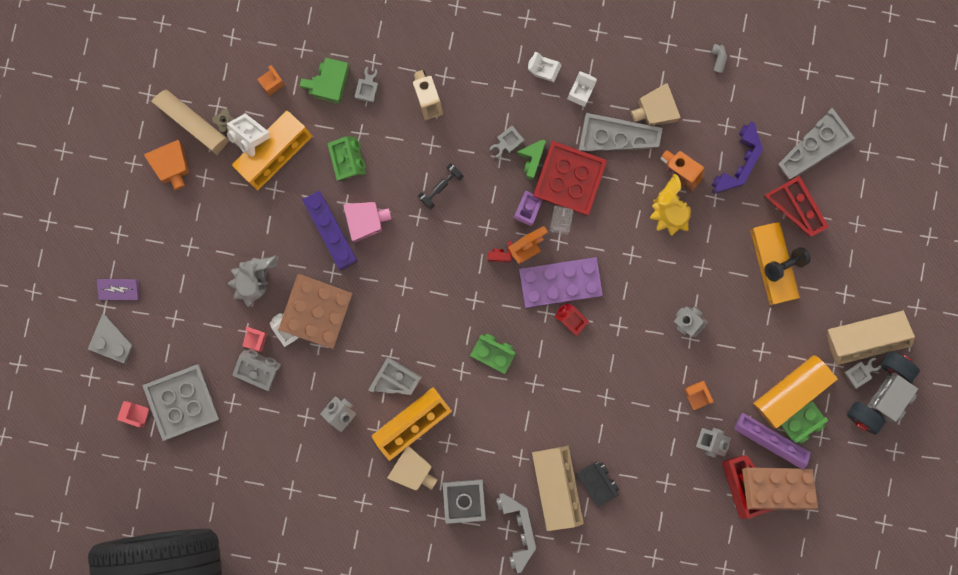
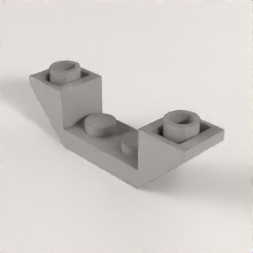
[496,493,536,573]

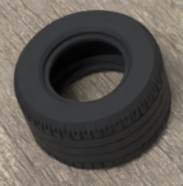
[88,528,222,575]

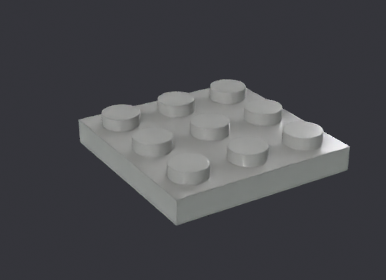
[142,364,220,441]

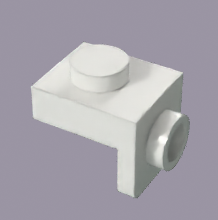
[528,52,562,82]
[567,71,597,107]

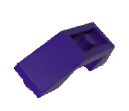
[711,121,763,194]

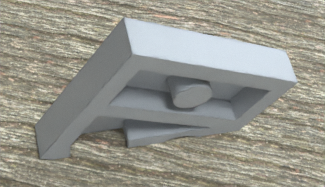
[88,314,133,364]
[368,357,422,395]

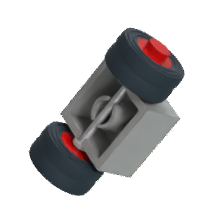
[847,351,920,435]

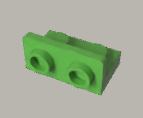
[327,136,366,181]
[470,333,516,374]
[780,401,828,444]

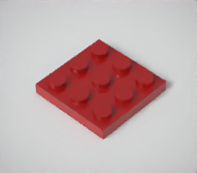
[532,141,607,216]

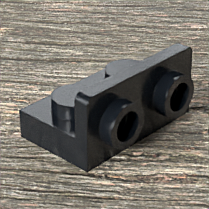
[576,461,619,507]

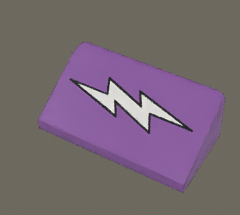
[97,279,139,300]

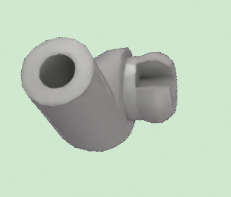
[711,44,727,73]

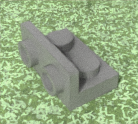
[232,349,281,391]

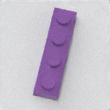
[734,413,811,470]

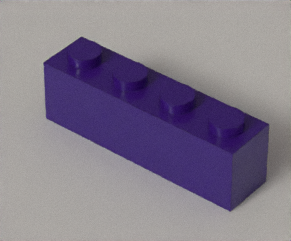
[302,190,358,271]

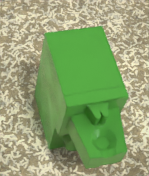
[300,57,350,104]

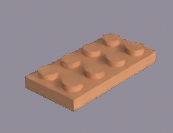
[742,468,818,510]

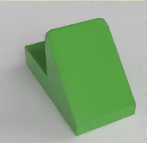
[517,140,546,180]

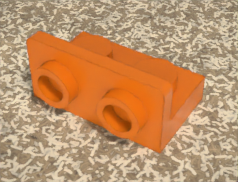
[508,226,548,264]

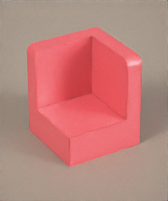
[242,327,268,352]
[117,401,150,427]

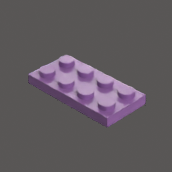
[519,257,603,308]

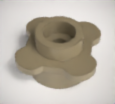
[212,109,235,132]

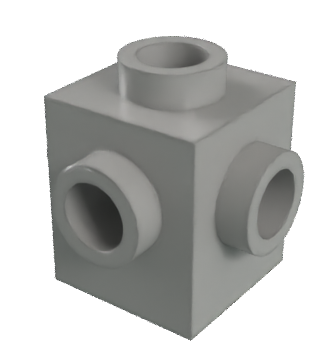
[674,306,708,337]
[320,396,356,432]
[696,428,731,458]

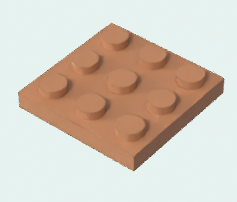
[278,274,352,349]

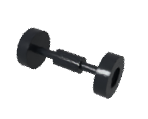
[417,163,464,210]
[764,247,811,282]

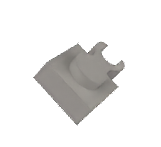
[355,67,378,103]
[489,126,524,158]
[843,358,881,389]

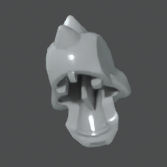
[228,255,279,307]

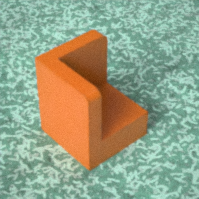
[257,65,285,96]
[683,381,714,410]

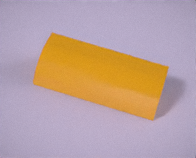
[232,111,313,191]
[750,222,800,305]
[753,355,838,429]
[371,387,452,461]

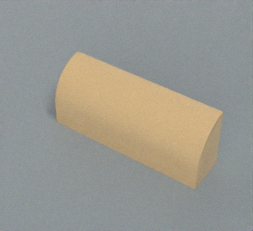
[152,90,229,155]
[827,310,915,365]
[532,445,584,531]

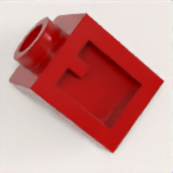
[487,241,513,263]
[554,303,589,336]

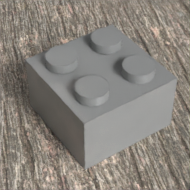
[442,479,486,524]

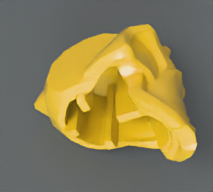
[650,173,691,236]

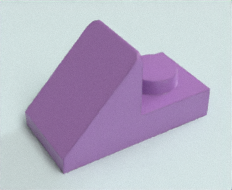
[513,190,542,226]

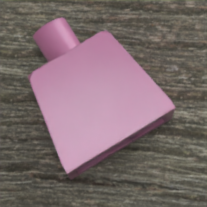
[344,202,392,243]

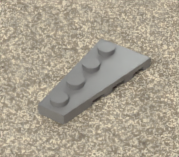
[778,108,855,181]
[579,113,663,152]

